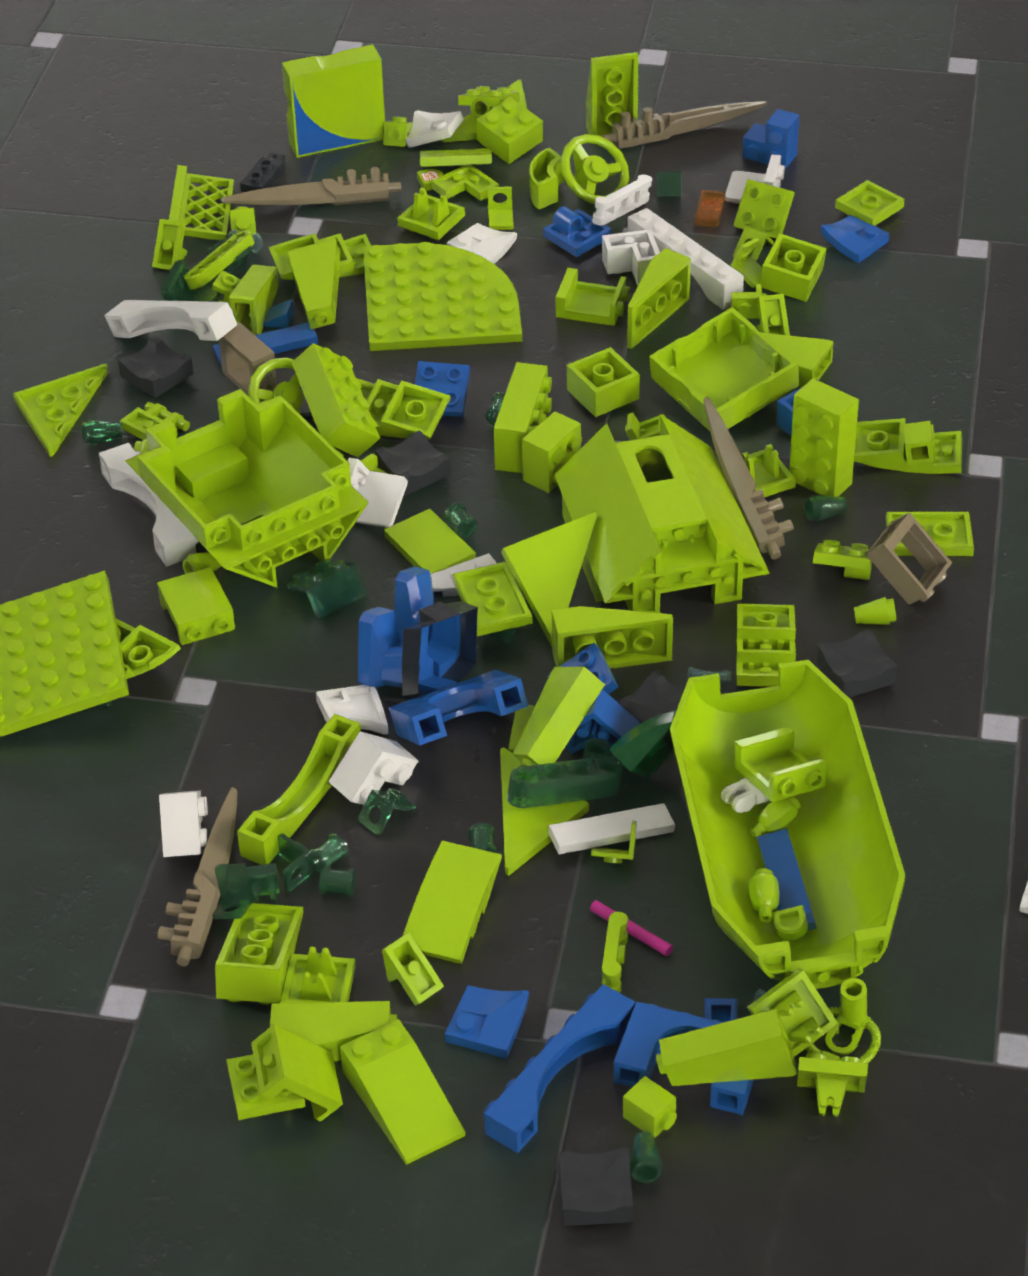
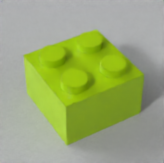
[476,97,543,164]
[760,233,827,302]
[567,347,640,417]
[522,412,582,493]

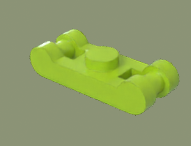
[602,912,628,993]

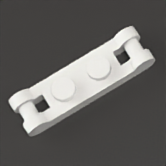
[592,175,652,225]

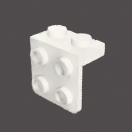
[725,155,785,204]
[348,458,408,528]

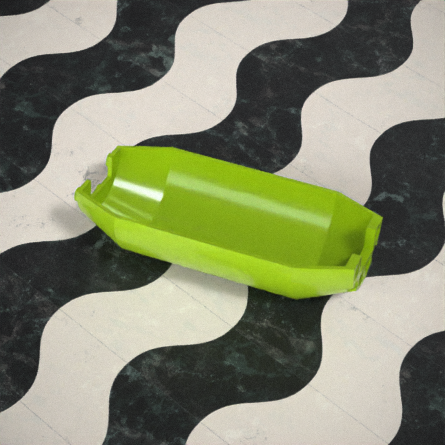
[670,660,905,989]

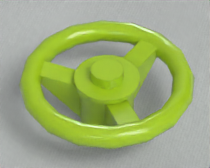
[561,134,629,204]
[248,358,303,413]

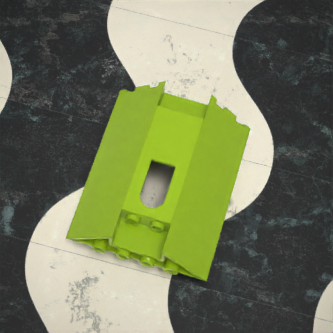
[125,389,369,587]
[554,414,770,613]

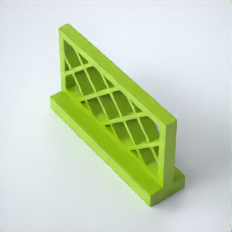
[169,165,234,241]

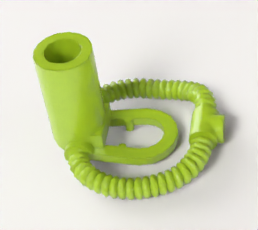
[805,978,881,1063]

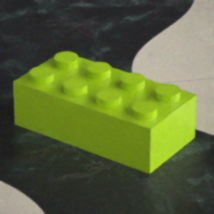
[291,343,380,457]
[494,362,552,473]
[789,379,859,501]

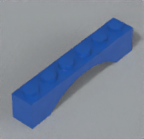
[483,984,636,1153]

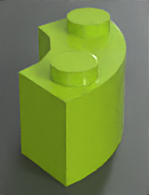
[529,147,564,210]

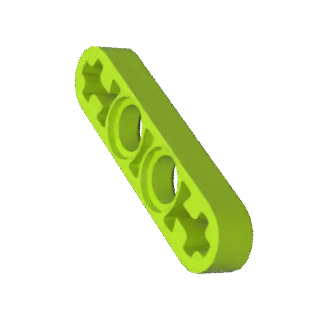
[184,230,255,290]

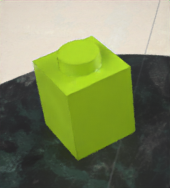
[903,421,935,465]
[623,1076,677,1138]

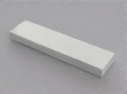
[548,803,675,854]

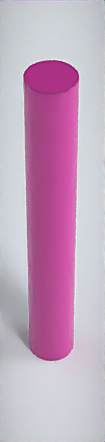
[590,900,673,957]

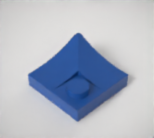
[820,215,889,263]
[445,985,529,1059]

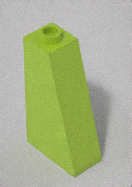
[287,239,340,329]
[229,265,279,335]
[759,332,834,388]
[513,667,605,774]
[270,1001,397,1062]
[656,1009,798,1086]

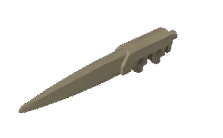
[602,101,767,149]
[221,167,402,206]
[703,396,794,560]
[158,787,237,966]

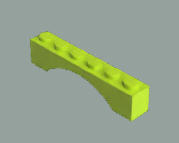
[237,713,361,867]

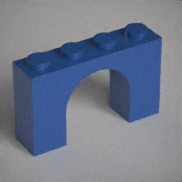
[389,670,528,745]
[614,1002,755,1115]

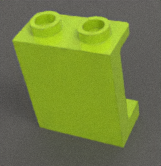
[555,268,630,326]
[157,567,235,645]
[735,727,827,803]
[251,1024,343,1122]

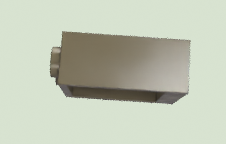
[219,322,277,395]
[866,512,952,605]

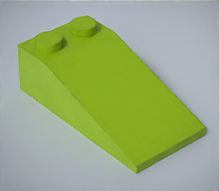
[586,52,638,137]
[627,248,691,349]
[551,606,673,669]
[215,902,303,1005]
[340,1019,466,1165]

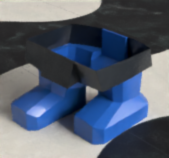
[358,567,478,696]

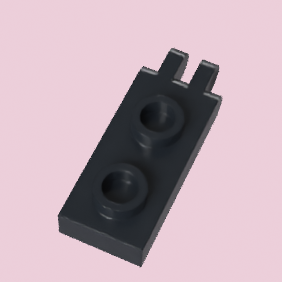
[240,152,286,192]

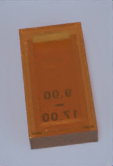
[694,190,726,227]

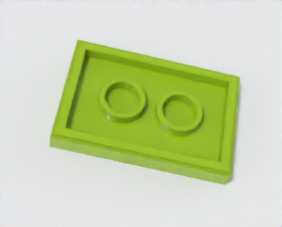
[420,148,492,167]
[384,509,476,574]
[885,512,974,556]
[452,562,532,636]

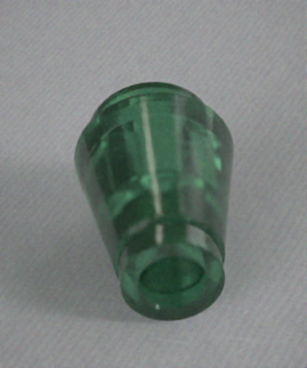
[82,419,122,446]
[804,495,847,522]
[629,1132,663,1183]

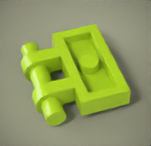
[120,402,190,440]

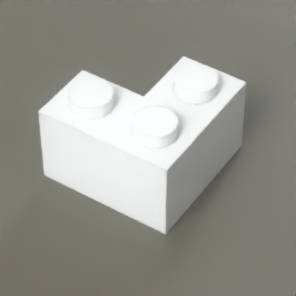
[602,229,660,285]
[329,731,418,806]
[159,790,208,857]

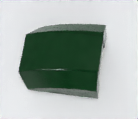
[610,711,676,779]

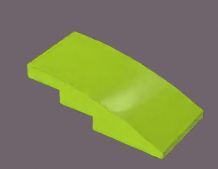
[268,233,371,280]
[358,379,450,440]
[854,418,962,474]
[736,603,796,687]
[403,841,502,964]

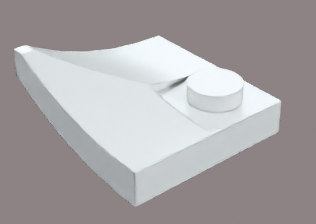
[406,110,464,148]
[447,223,517,264]
[316,685,388,735]

